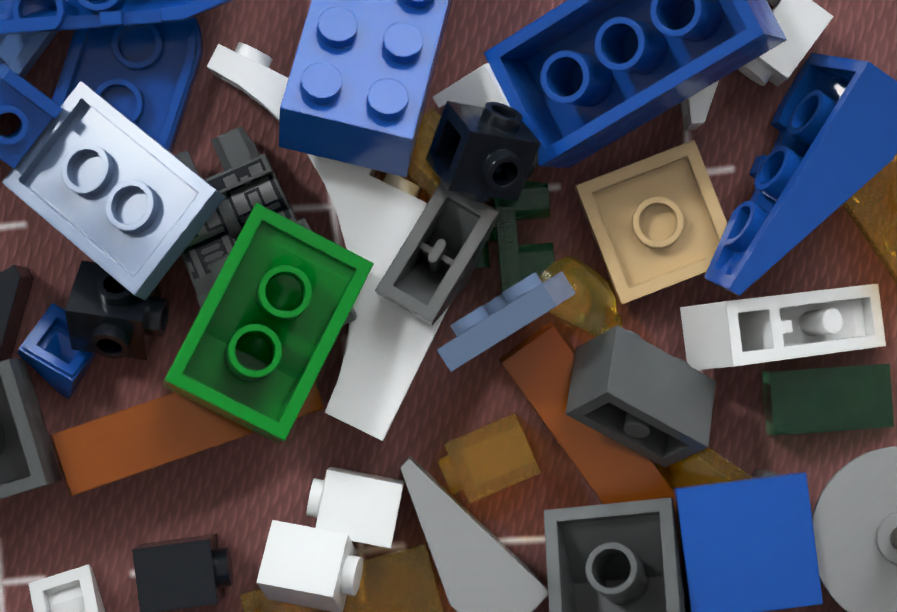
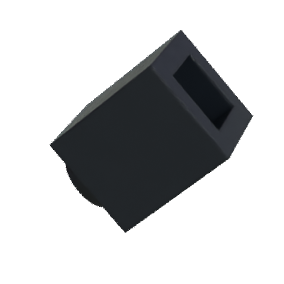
[132,534,233,612]

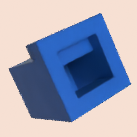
[0,62,63,169]

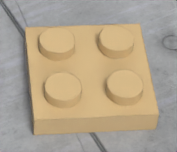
[574,140,727,305]

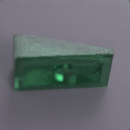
[762,363,894,436]

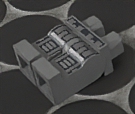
[175,127,298,308]

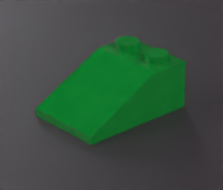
[162,203,374,444]

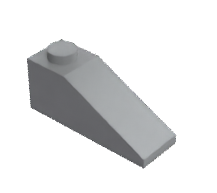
[400,455,548,612]

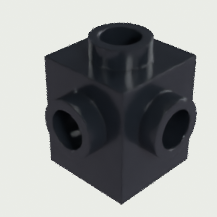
[426,101,541,202]
[65,260,169,360]

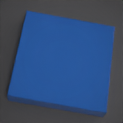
[673,472,823,612]

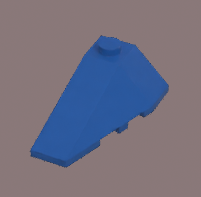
[704,53,897,296]

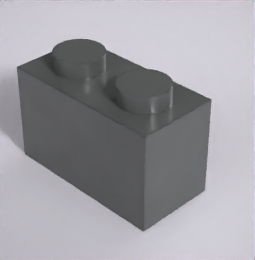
[565,325,716,467]

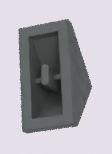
[375,181,499,325]

